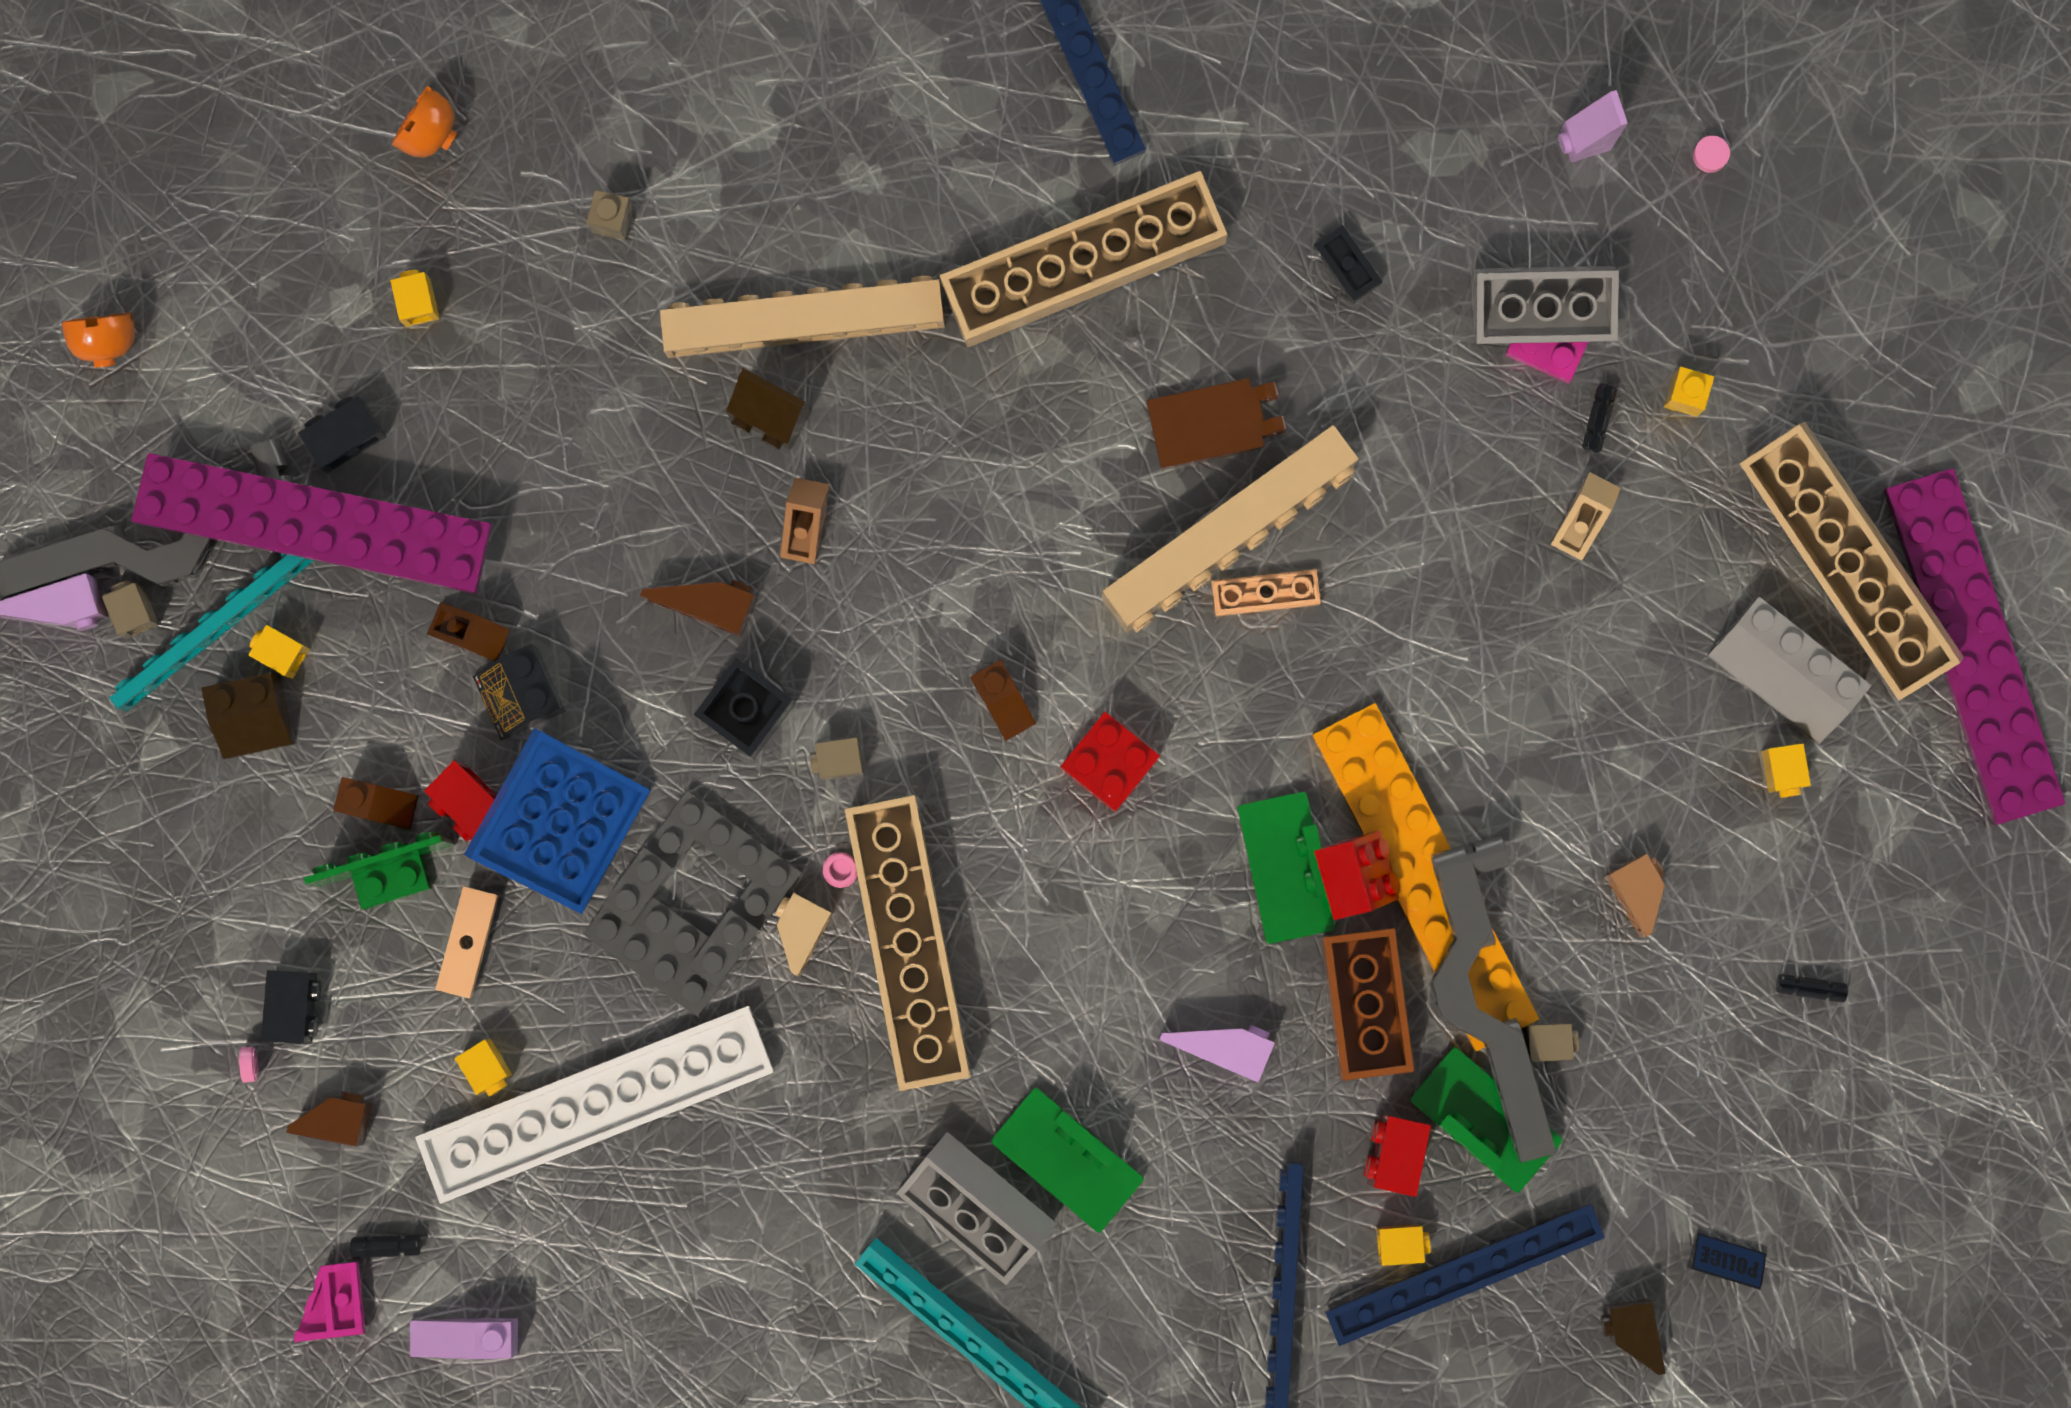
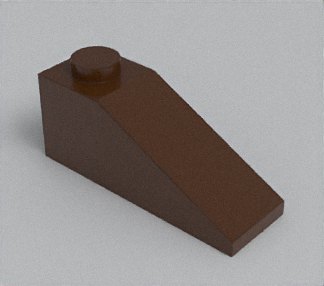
[640,580,757,638]

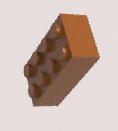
[1321,928,1414,1081]

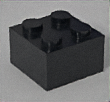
[693,658,796,760]

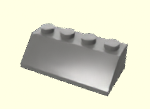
[1472,266,1619,344]
[1707,597,1872,744]
[896,1132,1057,1285]

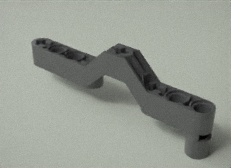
[0,439,293,600]
[1429,835,1555,1163]

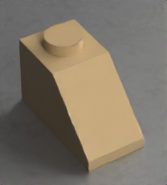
[1551,472,1621,561]
[775,893,833,976]

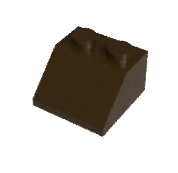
[726,368,811,450]
[201,673,294,760]

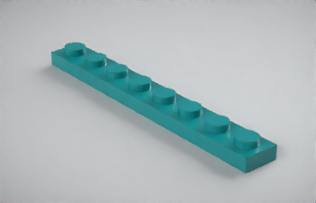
[109,554,315,712]
[855,1238,1081,1408]

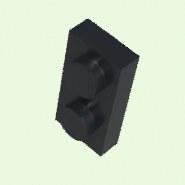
[1313,225,1383,304]

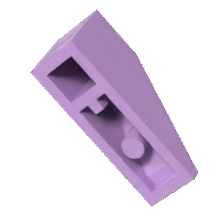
[1558,90,1628,163]
[0,573,108,631]
[1158,1025,1275,1082]
[410,1318,518,1359]

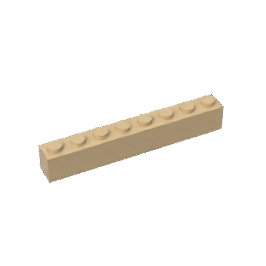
[660,276,945,358]

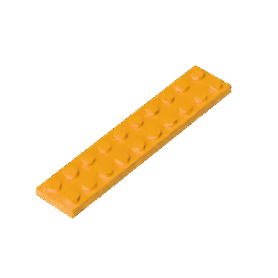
[1312,703,1539,1052]

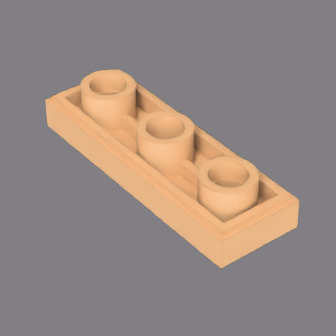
[1211,569,1321,617]
[435,886,499,999]

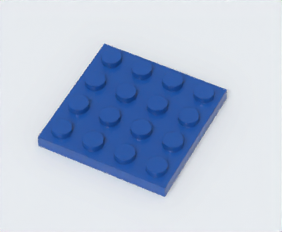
[464,728,650,914]

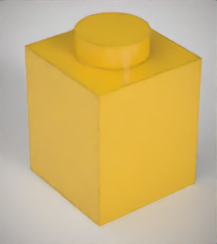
[390,270,440,327]
[1664,366,1715,417]
[249,625,310,679]
[1761,743,1811,798]
[454,1039,513,1097]
[1376,1224,1431,1266]

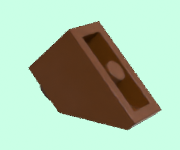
[427,602,510,661]
[970,659,1036,741]
[333,777,419,830]
[286,1091,372,1147]

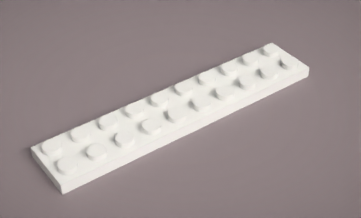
[415,1006,774,1204]

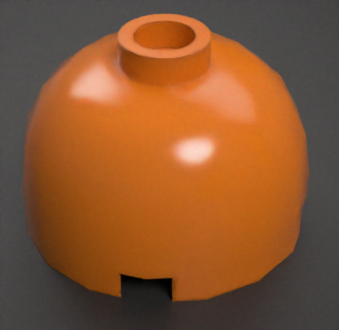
[391,86,457,158]
[62,313,135,368]

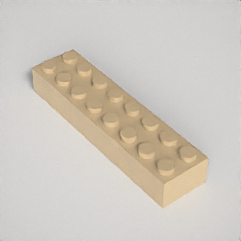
[940,171,1227,348]
[1740,422,1964,701]
[1102,425,1359,633]
[845,795,971,1091]

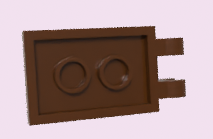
[1146,378,1286,470]

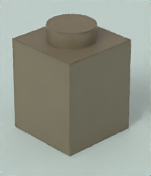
[586,190,634,240]
[102,581,159,639]
[810,737,864,781]
[1524,1023,1579,1062]

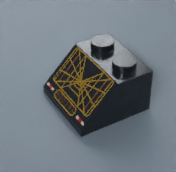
[473,644,566,741]

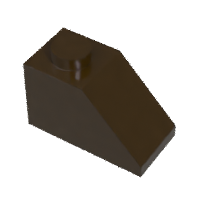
[1600,1298,1666,1375]

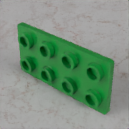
[1237,792,1336,944]
[304,831,455,910]
[1409,1047,1563,1193]
[991,1088,1144,1233]

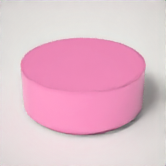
[1693,136,1730,173]
[823,852,858,888]
[239,1046,258,1083]

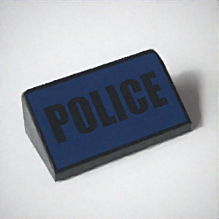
[1687,1233,1767,1290]

